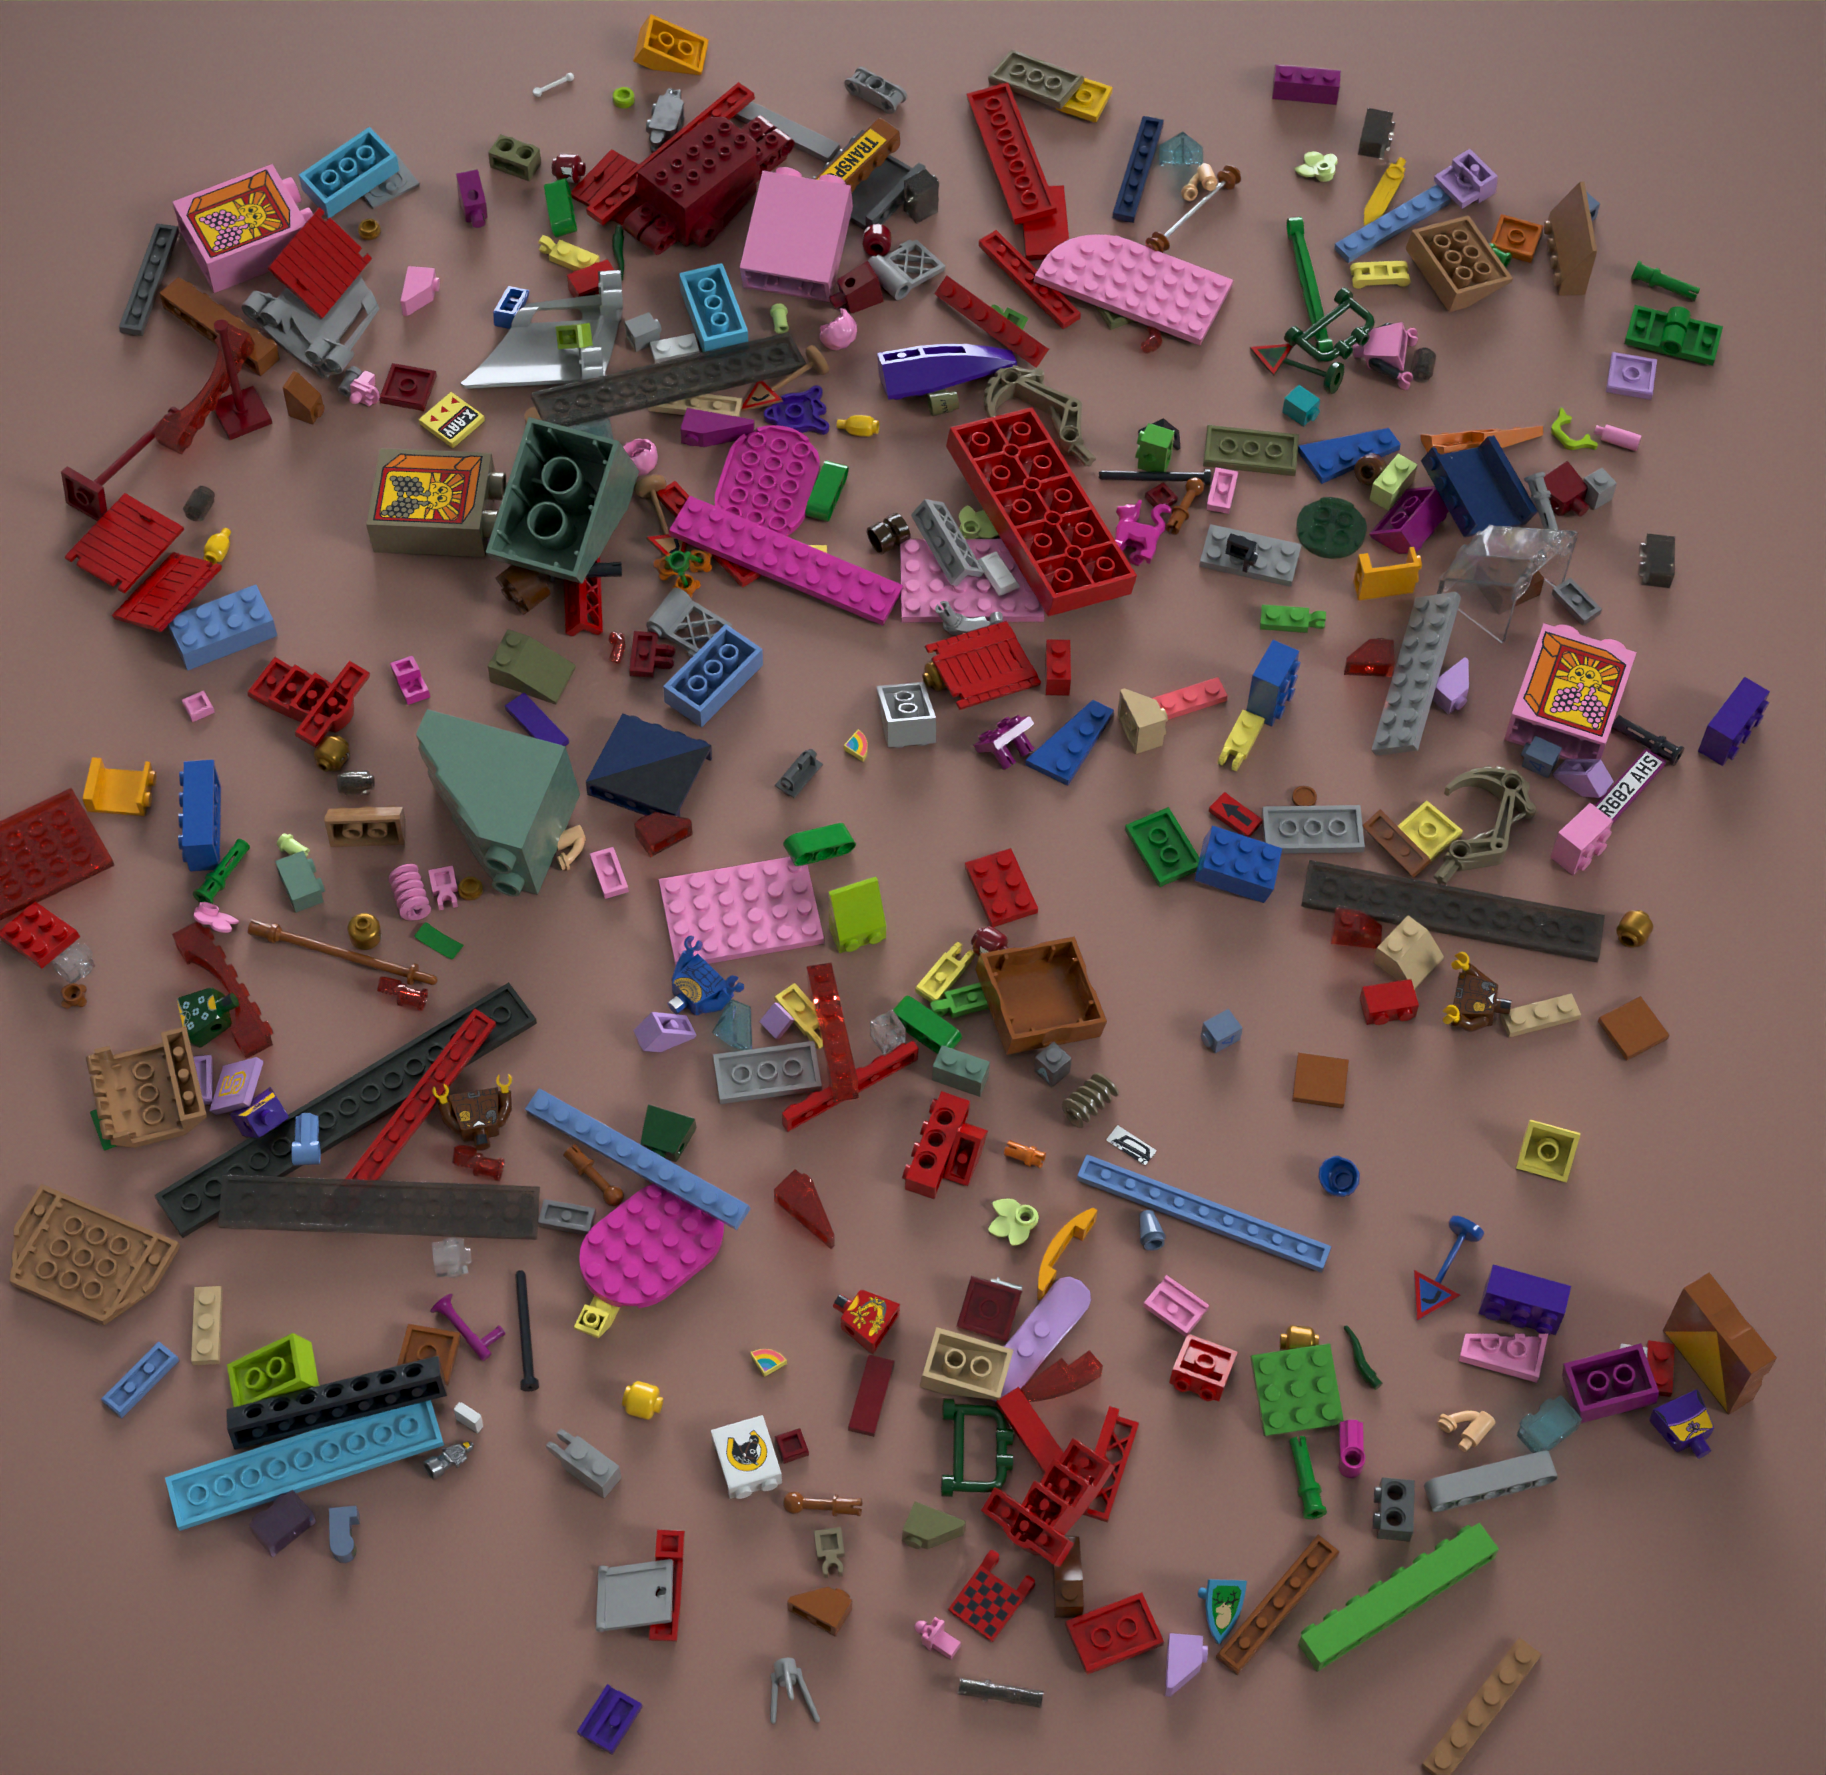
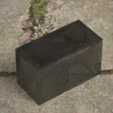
[1358,108,1396,159]
[904,169,940,224]
[1638,533,1675,588]

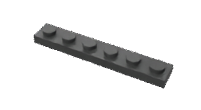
[119,223,179,336]

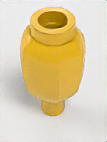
[837,415,879,437]
[203,528,231,565]

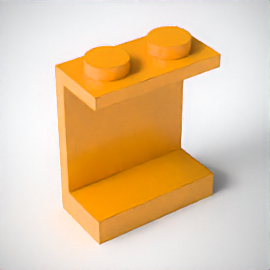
[1353,547,1422,601]
[82,757,157,816]

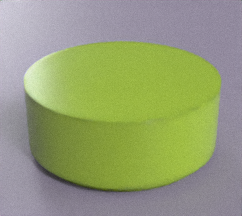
[613,87,635,109]

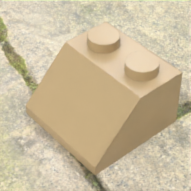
[1117,688,1168,754]
[1374,916,1444,990]

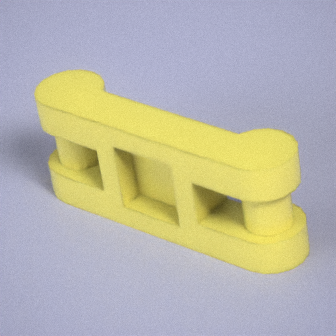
[1350,261,1410,289]

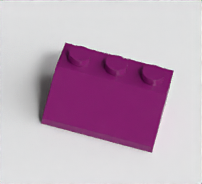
[1272,64,1341,105]
[1369,486,1449,554]

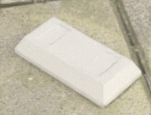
[977,551,1020,596]

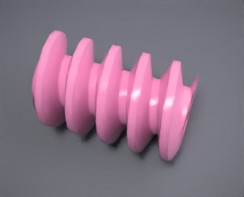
[389,864,431,921]

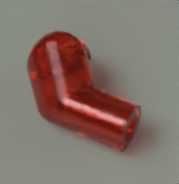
[1141,326,1162,354]
[608,631,626,664]

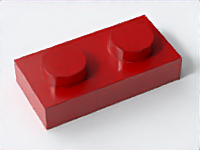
[1646,1340,1675,1397]

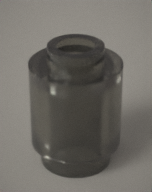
[1410,348,1436,383]
[183,486,215,521]
[337,770,375,795]

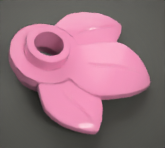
[193,902,239,933]

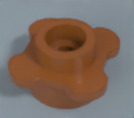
[61,983,87,1009]

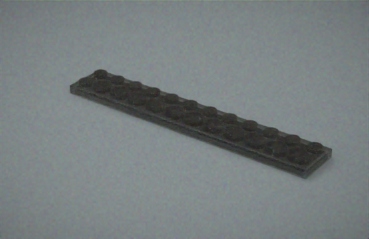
[531,332,806,427]
[1301,860,1605,963]
[218,1175,540,1240]

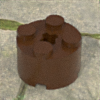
[495,565,551,615]

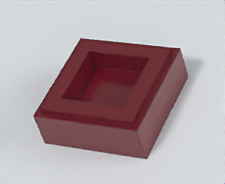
[1145,482,1178,507]
[775,1428,809,1464]

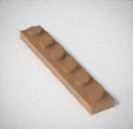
[1421,1637,1542,1775]

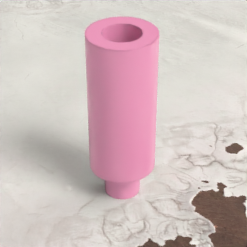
[1594,424,1641,451]

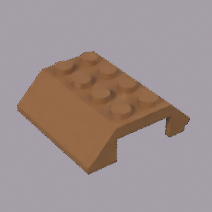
[86,1026,207,1148]

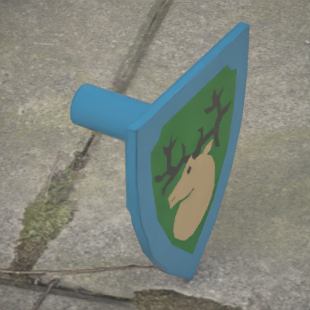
[1198,1579,1247,1644]

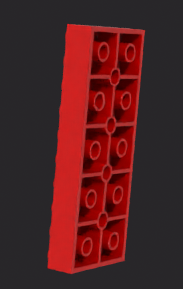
[946,407,1137,617]

